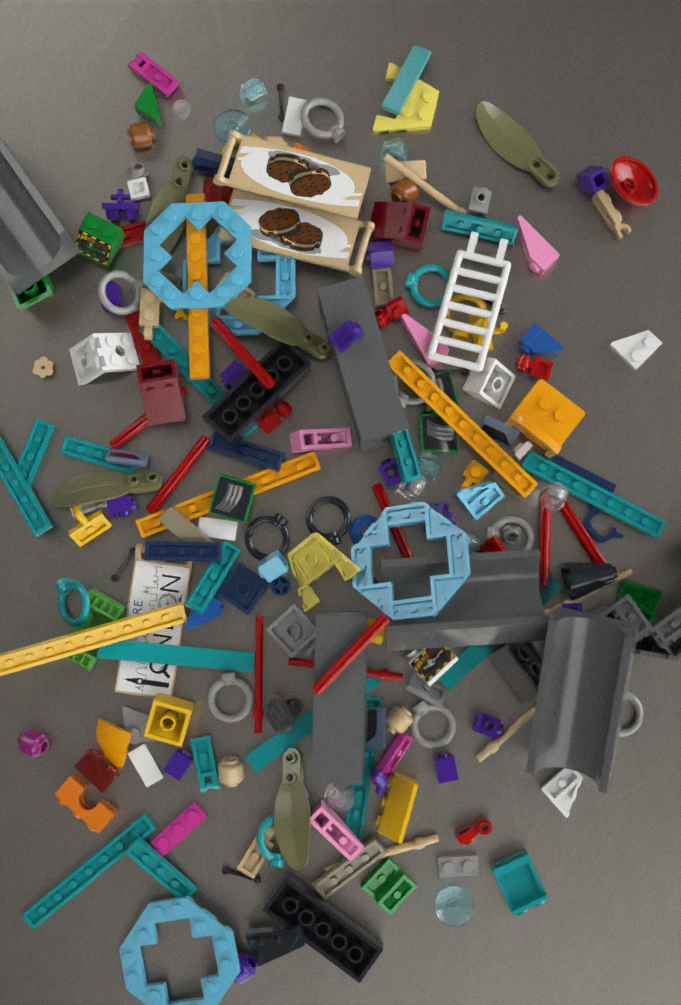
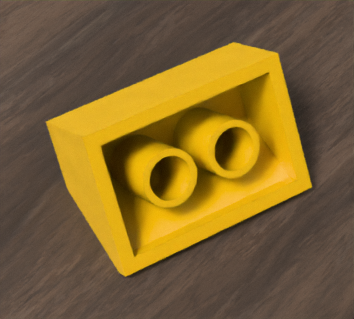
[375,772,418,844]

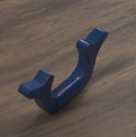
[583,504,624,543]

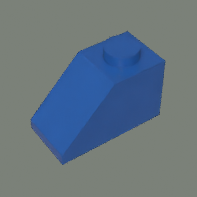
[518,323,564,356]
[184,597,224,629]

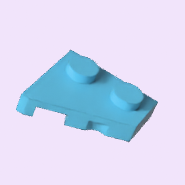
[454,480,505,521]

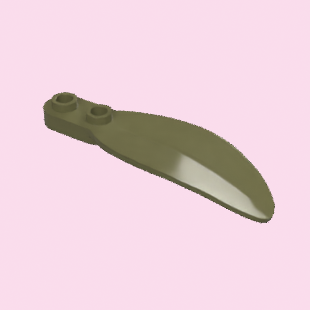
[476,101,560,187]
[143,157,193,254]
[225,297,331,359]
[51,471,163,507]
[274,748,311,871]

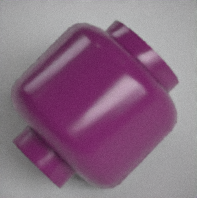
[18,728,49,757]

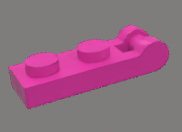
[128,51,179,98]

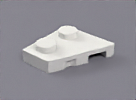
[609,330,662,371]
[540,768,583,818]

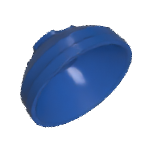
[349,515,378,545]

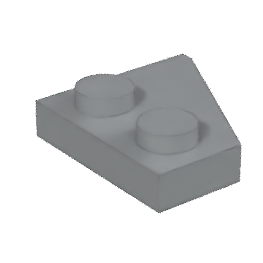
[122,706,158,744]

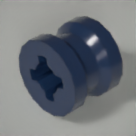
[271,576,291,595]

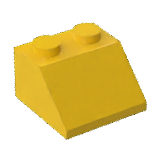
[144,692,195,747]

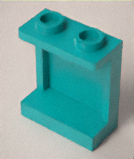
[490,850,548,915]

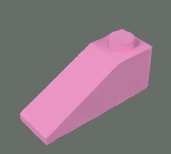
[515,215,560,276]
[400,313,449,367]
[289,428,352,453]
[310,799,364,862]

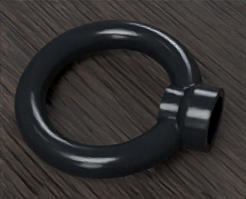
[305,496,351,546]
[244,513,290,560]

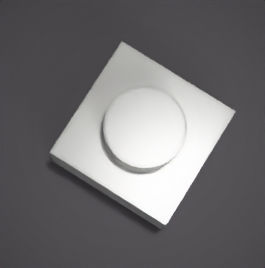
[127,177,151,201]
[512,441,533,461]

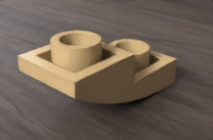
[386,160,427,184]

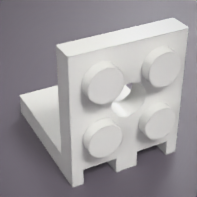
[69,332,140,385]

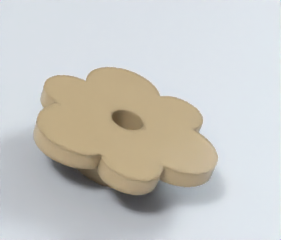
[32,356,54,378]

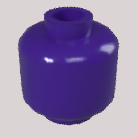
[234,952,257,984]

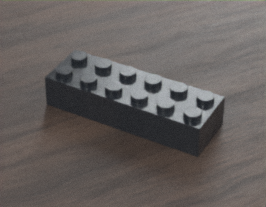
[202,341,312,448]
[262,872,383,983]

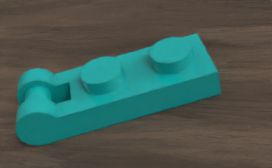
[190,735,221,793]

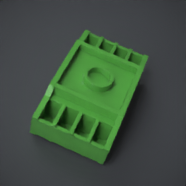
[66,588,127,671]

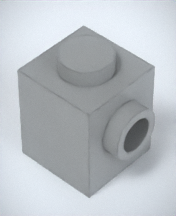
[467,187,492,218]

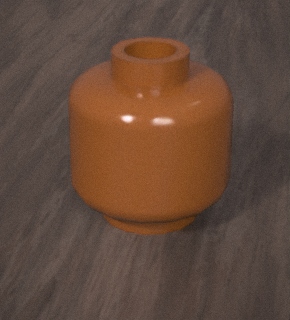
[127,122,155,149]
[390,178,419,203]

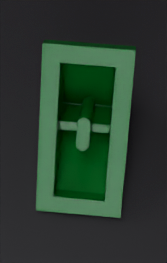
[134,83,162,127]

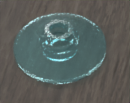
[214,110,251,143]
[434,886,474,927]

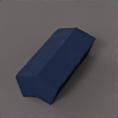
[192,148,235,179]

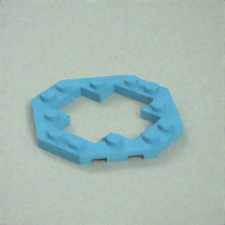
[143,201,252,310]
[182,225,296,336]
[351,502,471,622]
[119,896,241,1005]

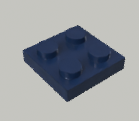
[216,562,270,615]

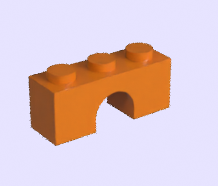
[54,773,118,833]

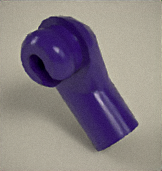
[370,767,388,796]

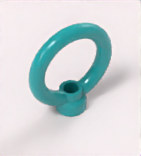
[404,264,453,308]
[55,577,90,626]
[256,814,286,867]

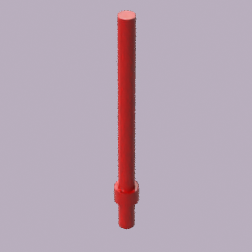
[252,616,264,734]
[288,657,404,681]

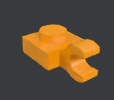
[458,459,489,490]

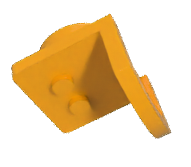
[504,379,585,459]

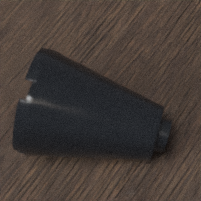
[561,562,618,601]

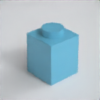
[257,549,289,583]

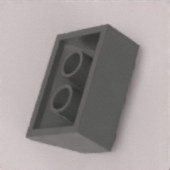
[488,642,543,703]

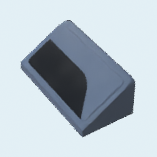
[480,415,520,449]
[105,449,149,467]
[365,707,386,748]

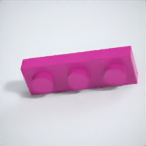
[369,732,414,786]
[150,801,208,857]

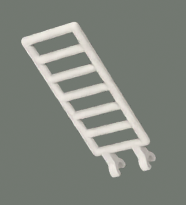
[427,231,511,372]

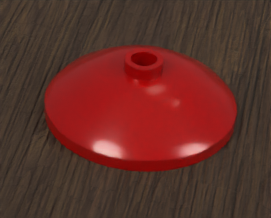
[609,156,659,206]

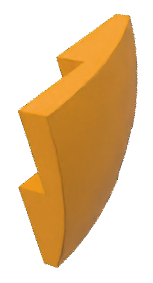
[96,718,133,768]

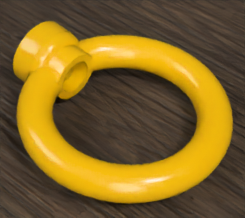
[445,293,487,341]

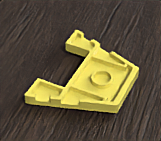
[373,62,439,134]
[287,532,361,612]

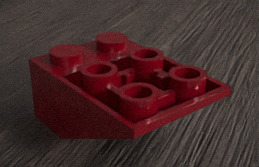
[370,201,431,250]
[136,359,186,426]

